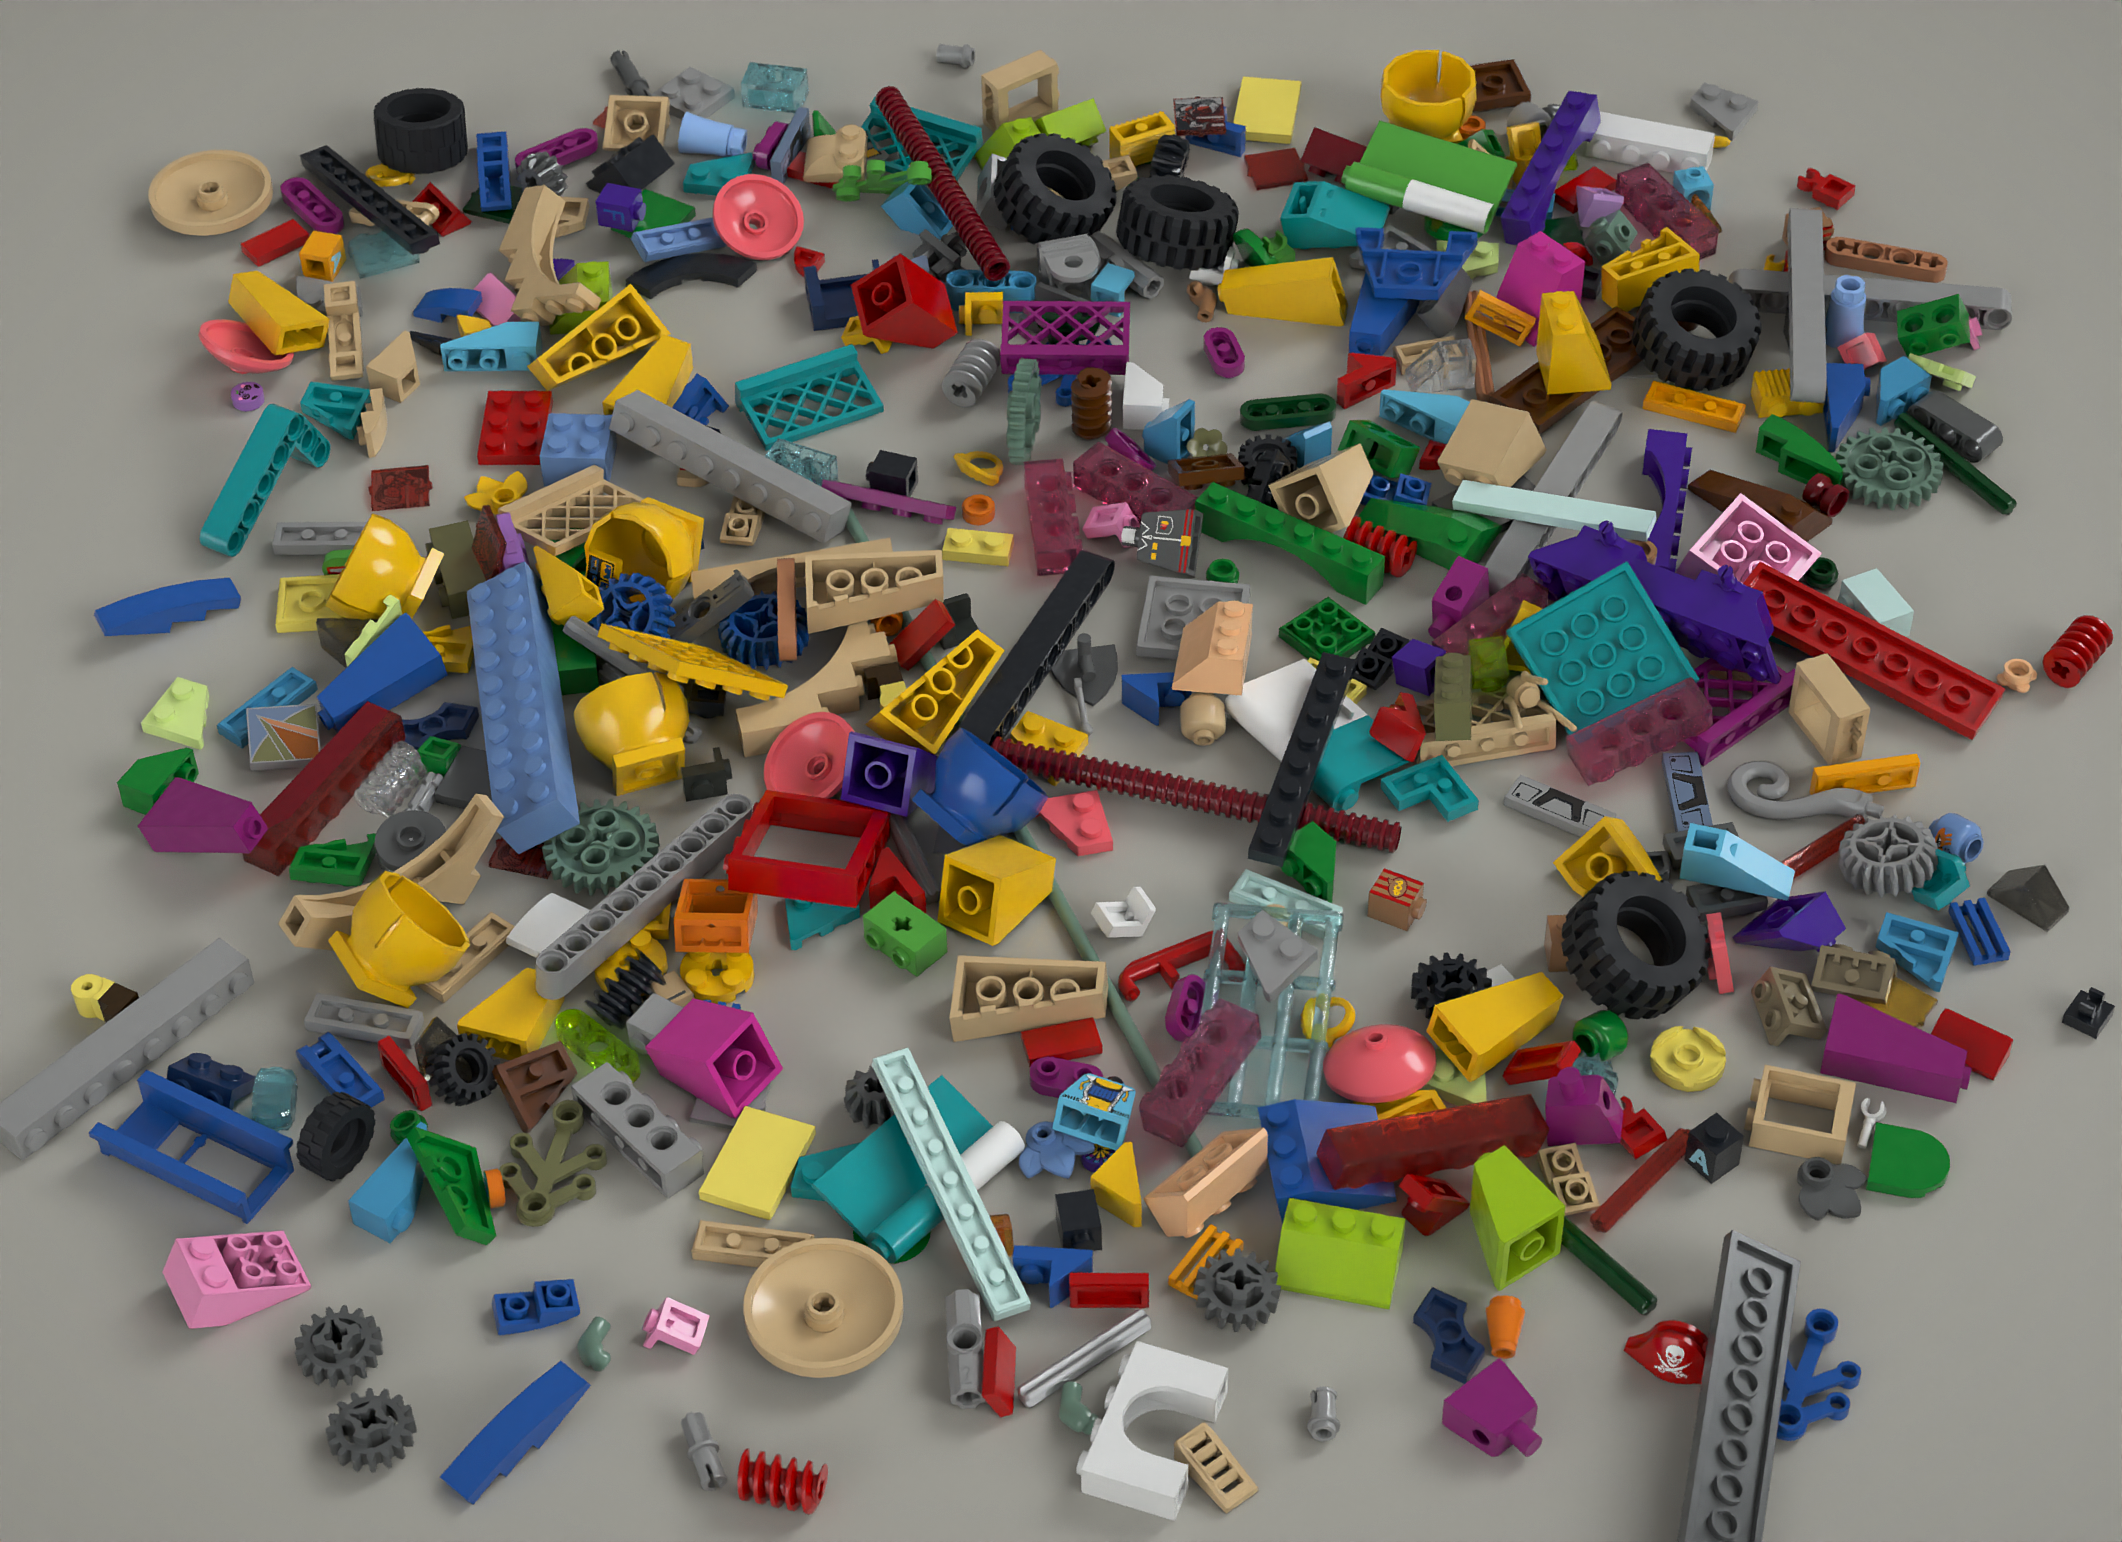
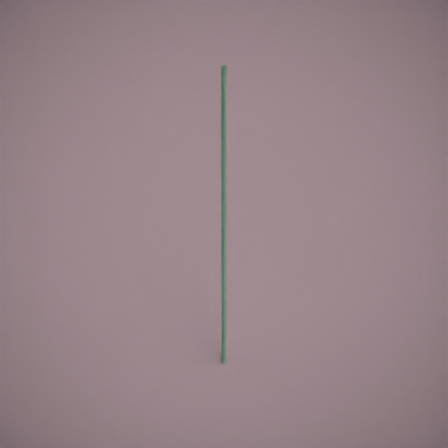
[846,508,1203,1158]

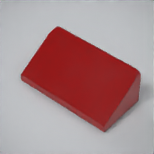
[412,182,472,237]
[1931,1008,2013,1081]

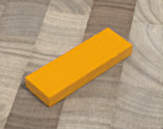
[1642,381,1746,433]
[1809,754,1921,795]

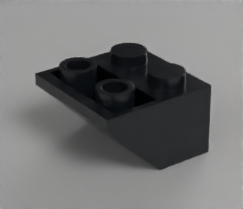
[586,134,675,193]

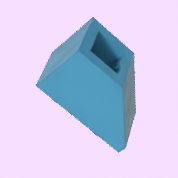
[1876,356,1932,426]

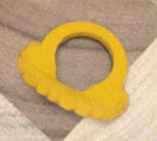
[365,163,415,187]
[953,451,1003,486]
[1300,996,1355,1048]

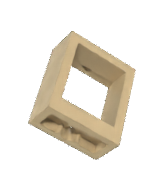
[981,49,1060,133]
[1788,653,1871,765]
[1744,1065,1856,1164]

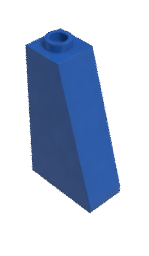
[1349,271,1420,356]
[317,612,448,733]

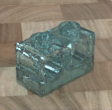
[764,438,838,487]

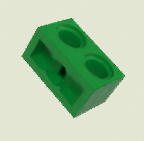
[1897,294,1970,357]
[1338,420,1421,478]

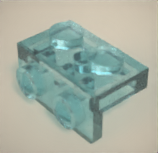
[348,231,420,279]

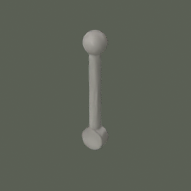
[1074,677,1093,736]

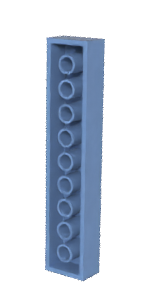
[467,561,580,854]

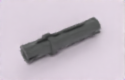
[610,50,652,96]

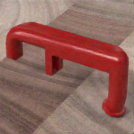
[1117,930,1250,1001]

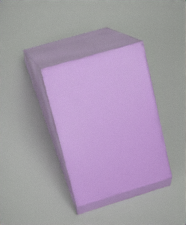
[1576,186,1624,227]

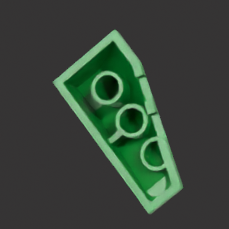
[1358,498,1502,570]

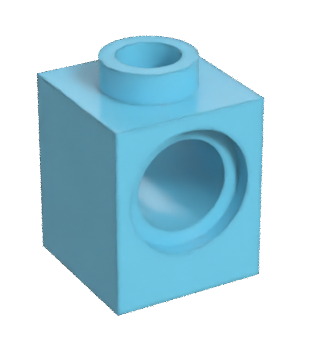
[1671,166,1714,219]

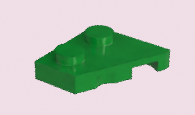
[289,833,376,887]

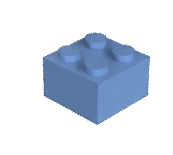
[540,413,617,486]

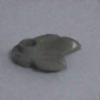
[1797,1157,1868,1220]

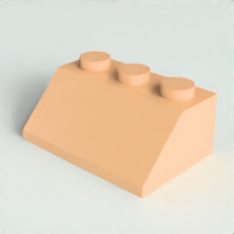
[1172,600,1253,695]
[1143,1127,1268,1238]

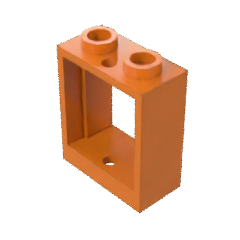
[674,879,758,953]

